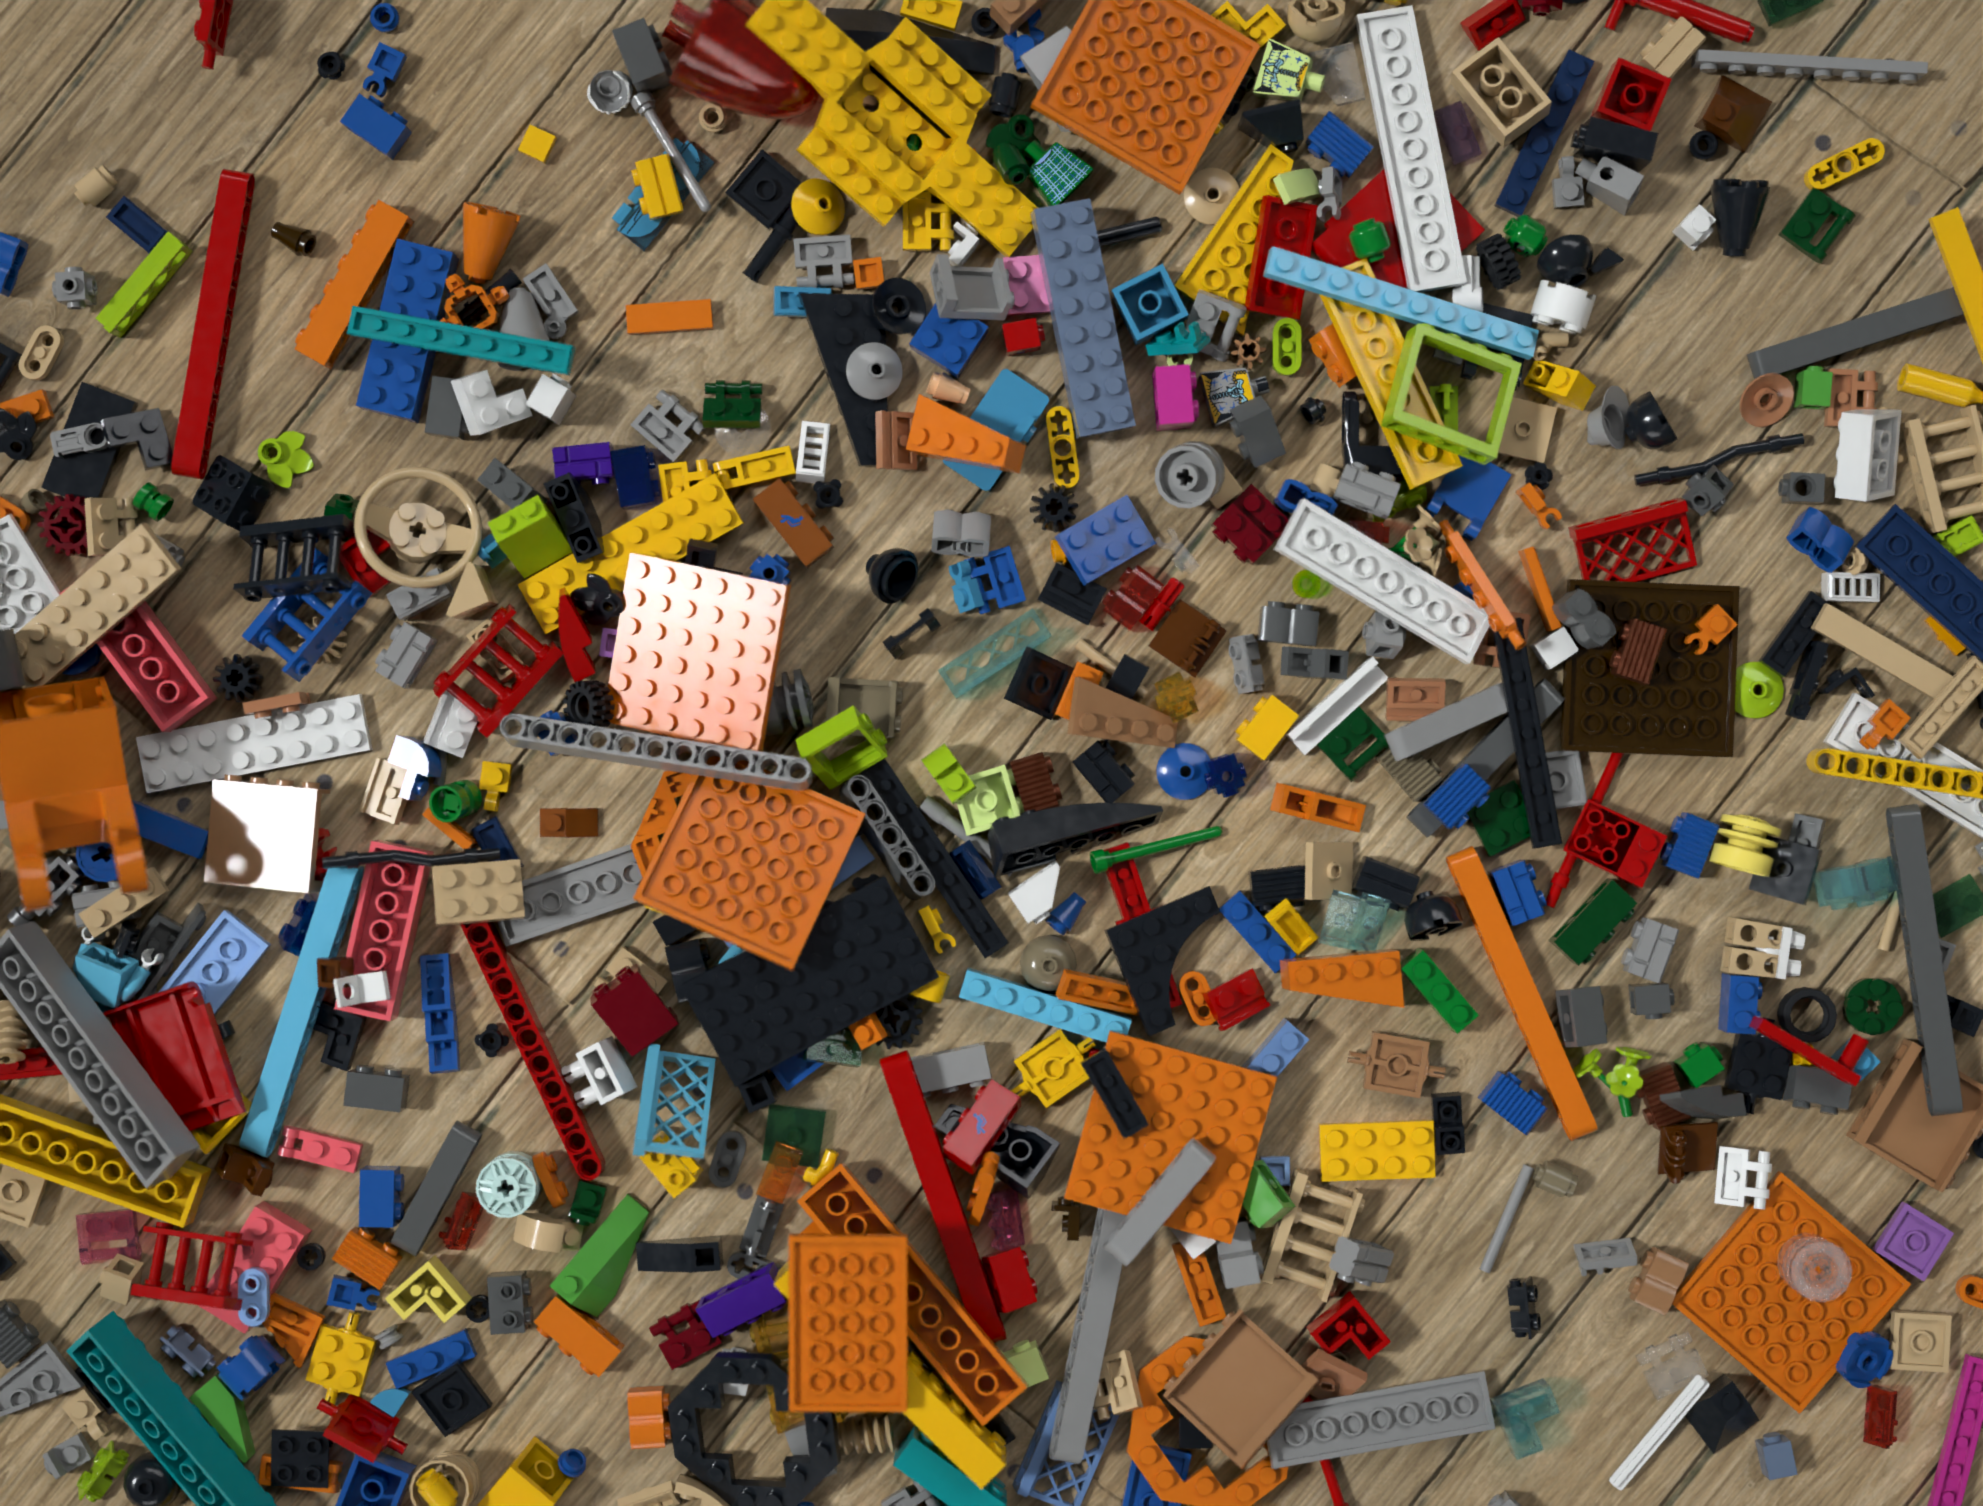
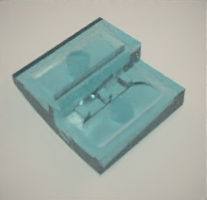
[1318,889,1390,951]

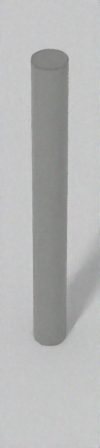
[1479,1164,1534,1273]

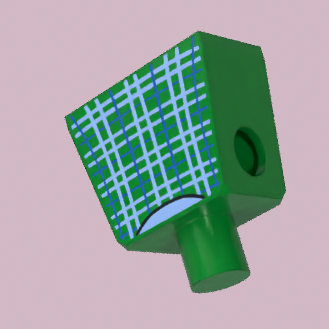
[1023,140,1093,206]

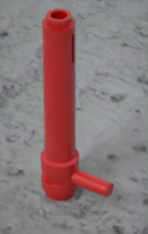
[1604,0,1755,44]

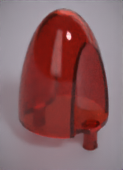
[662,0,819,119]

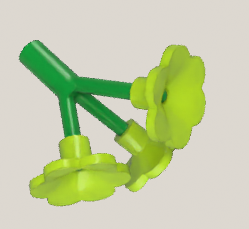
[1573,1046,1652,1118]

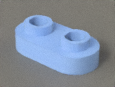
[238,1267,270,1327]

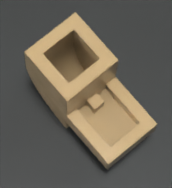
[513,1213,584,1253]

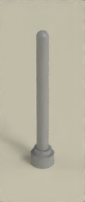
[630,90,711,212]

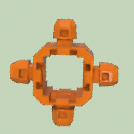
[440,274,510,331]

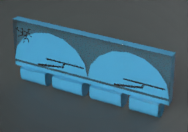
[612,138,714,251]

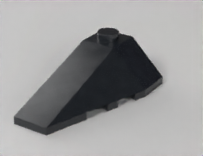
[934,1104,1060,1199]

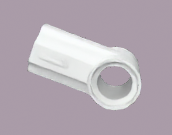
[1453,255,1483,312]

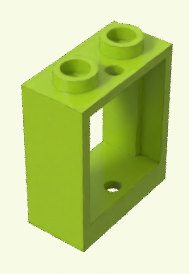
[795,705,888,790]

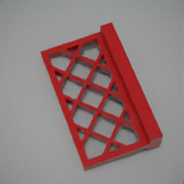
[1568,498,1697,582]

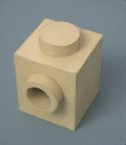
[99,1253,144,1306]

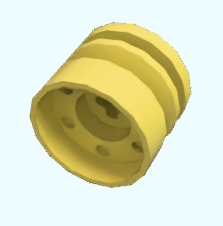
[1709,814,1782,877]

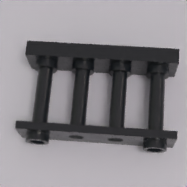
[233,514,355,602]

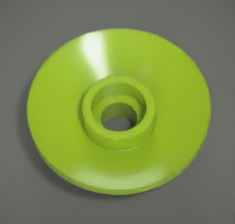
[1735,662,1784,718]

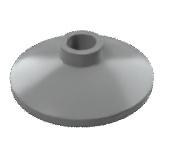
[846,342,903,400]

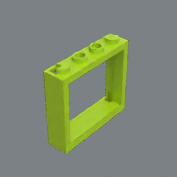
[1381,323,1522,465]

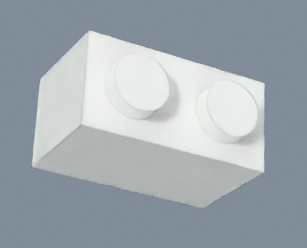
[526,374,576,425]

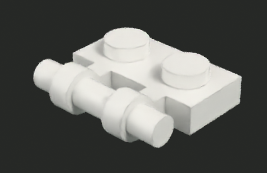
[1714,1146,1772,1210]

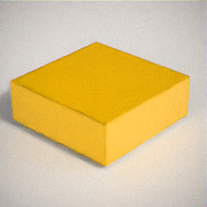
[518,125,557,164]

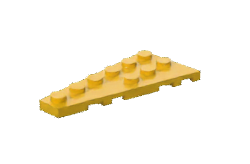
[1174,144,1294,336]

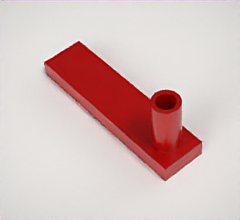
[1749,1016,1869,1087]

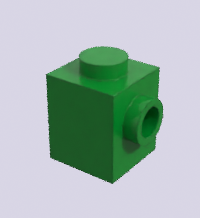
[1674,1042,1725,1088]

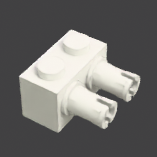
[561,1036,638,1109]

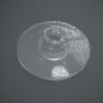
[714,409,771,457]

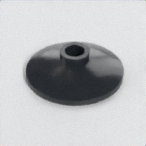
[872,278,926,335]

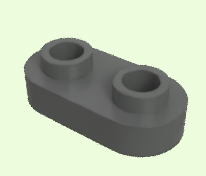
[709,1130,747,1188]

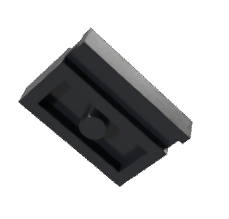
[1037,563,1107,626]

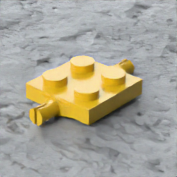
[1010,1028,1096,1108]
[305,1311,377,1405]

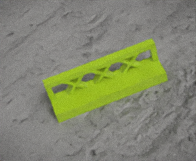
[95,231,193,338]

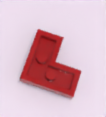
[340,529,391,598]

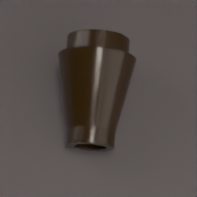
[271,222,316,256]

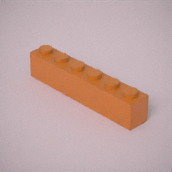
[295,200,414,370]

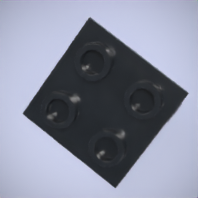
[271,1429,333,1488]

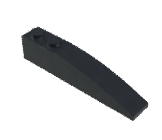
[825,8,995,75]
[988,803,1163,877]

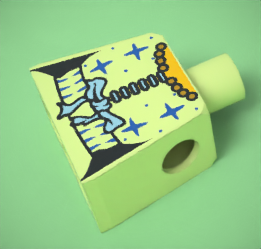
[1253,39,1325,101]

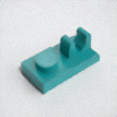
[1146,321,1211,356]

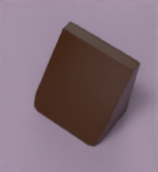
[317,957,354,988]

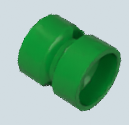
[429,780,482,822]

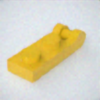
[712,445,796,491]

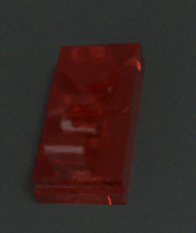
[439,1192,484,1251]
[1863,1385,1898,1449]

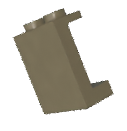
[826,677,903,738]

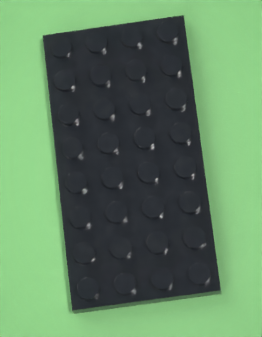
[680,875,939,1087]

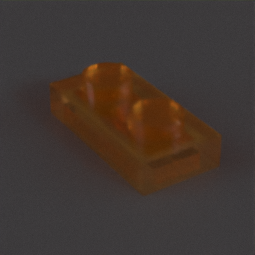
[756,1141,803,1204]

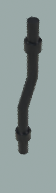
[1634,433,1804,486]
[322,847,500,869]

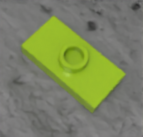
[1932,515,1983,557]

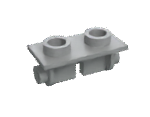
[1229,634,1265,694]

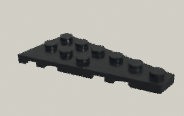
[798,294,888,466]

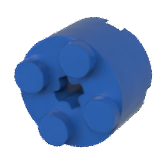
[217,1335,286,1401]

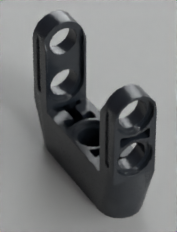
[1342,391,1430,477]

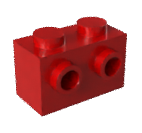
[981,1246,1038,1313]

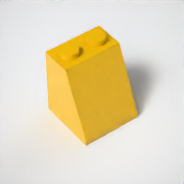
[477,1436,574,1506]

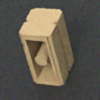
[1638,17,1706,78]

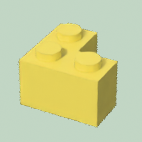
[385,1255,472,1323]

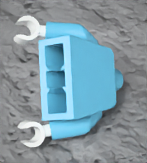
[73,927,164,1013]

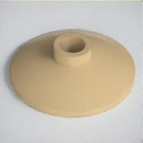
[1184,168,1239,225]

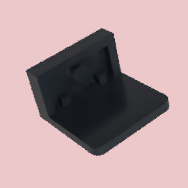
[192,455,276,531]

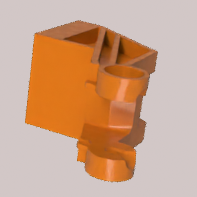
[0,676,148,912]

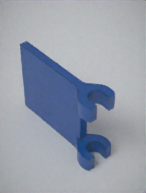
[1424,455,1511,542]

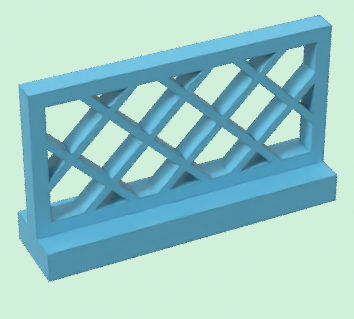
[632,1043,716,1159]

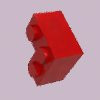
[1306,1291,1391,1360]

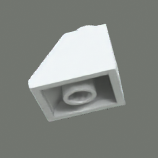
[1008,860,1060,924]

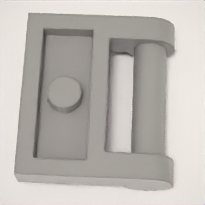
[1185,289,1247,362]

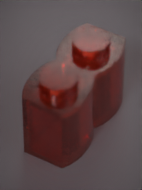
[1101,564,1164,631]

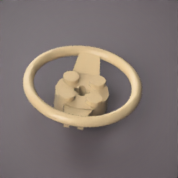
[354,467,482,588]

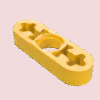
[1804,138,1885,191]
[1046,406,1079,490]

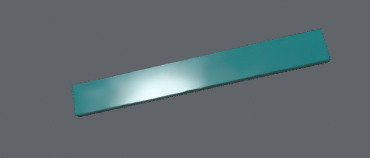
[347,306,576,376]

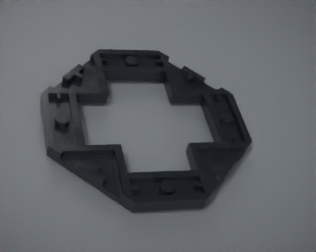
[668,1352,841,1506]

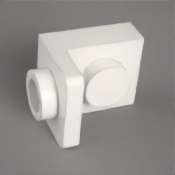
[948,222,980,266]

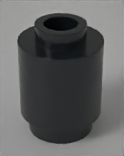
[988,72,1022,118]

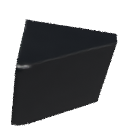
[1587,248,1624,278]

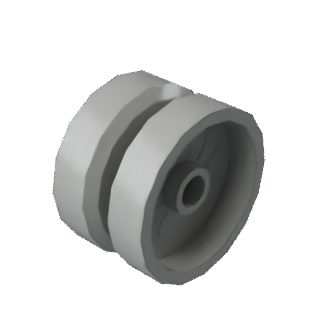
[1155,441,1225,508]

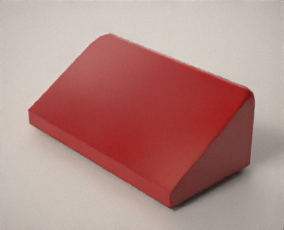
[1460,0,1526,51]

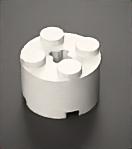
[1530,280,1596,335]

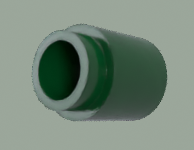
[993,142,1030,185]

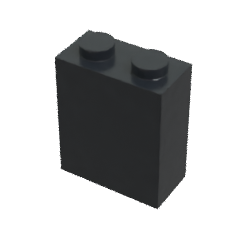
[1570,116,1658,173]

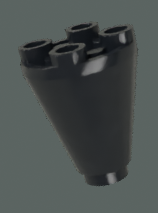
[1711,178,1770,256]

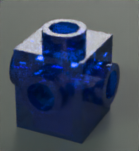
[1204,752,1247,798]

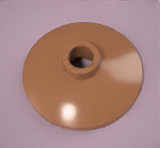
[1740,373,1794,427]

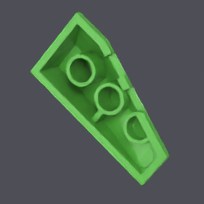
[550,1194,650,1317]

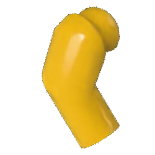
[803,1148,839,1186]

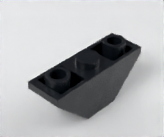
[543,472,604,563]

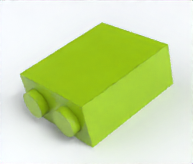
[488,495,572,579]

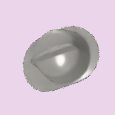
[1587,386,1629,449]

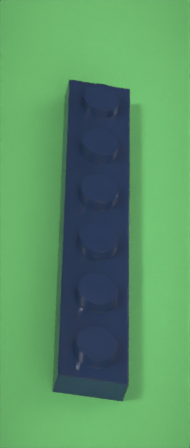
[1494,49,1595,217]

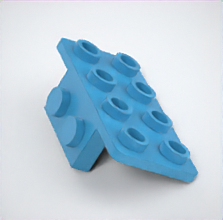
[943,369,1049,491]

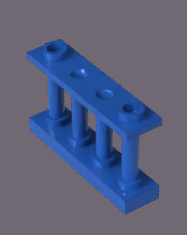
[242,548,372,682]

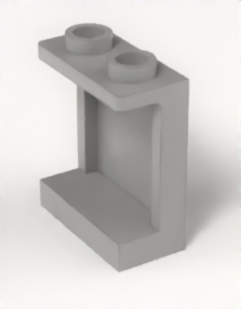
[930,254,1014,320]

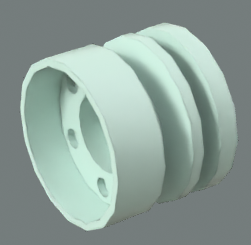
[476,1151,543,1218]

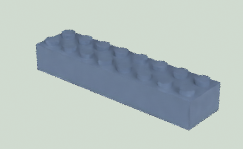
[1030,198,1136,439]

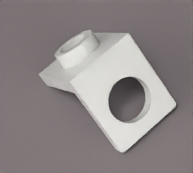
[333,971,391,1008]

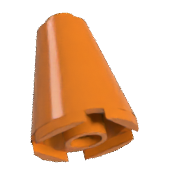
[463,202,521,284]

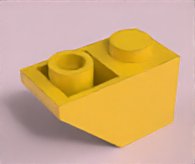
[1523,360,1596,411]

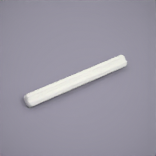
[1609,1374,1710,1490]

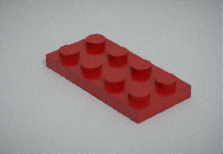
[1245,195,1318,320]

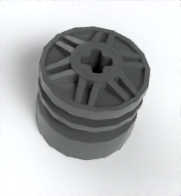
[765,669,814,737]

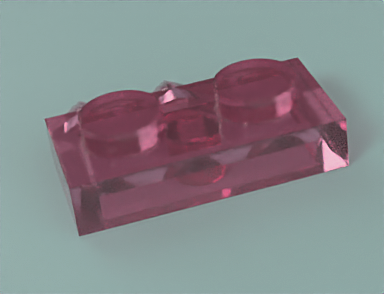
[986,1188,1025,1251]

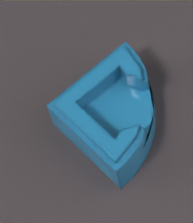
[370,1388,411,1418]

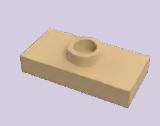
[617,1481,681,1506]

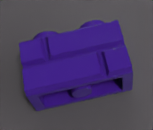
[552,442,616,485]

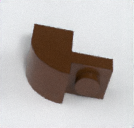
[214,1143,275,1197]

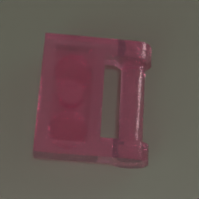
[76,1209,142,1265]

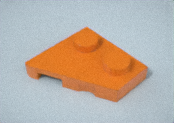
[262,1292,326,1368]

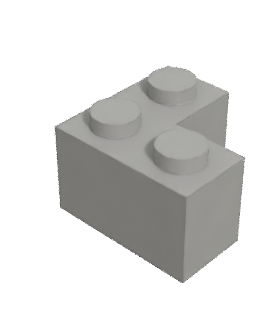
[1215,1216,1264,1289]

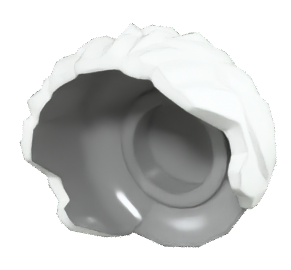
[587,69,633,114]

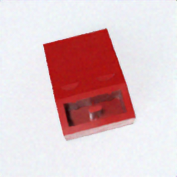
[1563,799,1668,889]

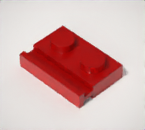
[1202,968,1271,1031]

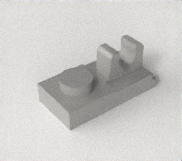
[1574,1238,1637,1276]

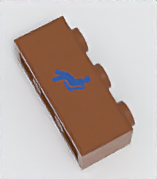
[753,478,834,568]

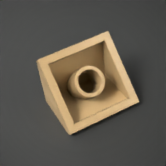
[446,562,499,620]

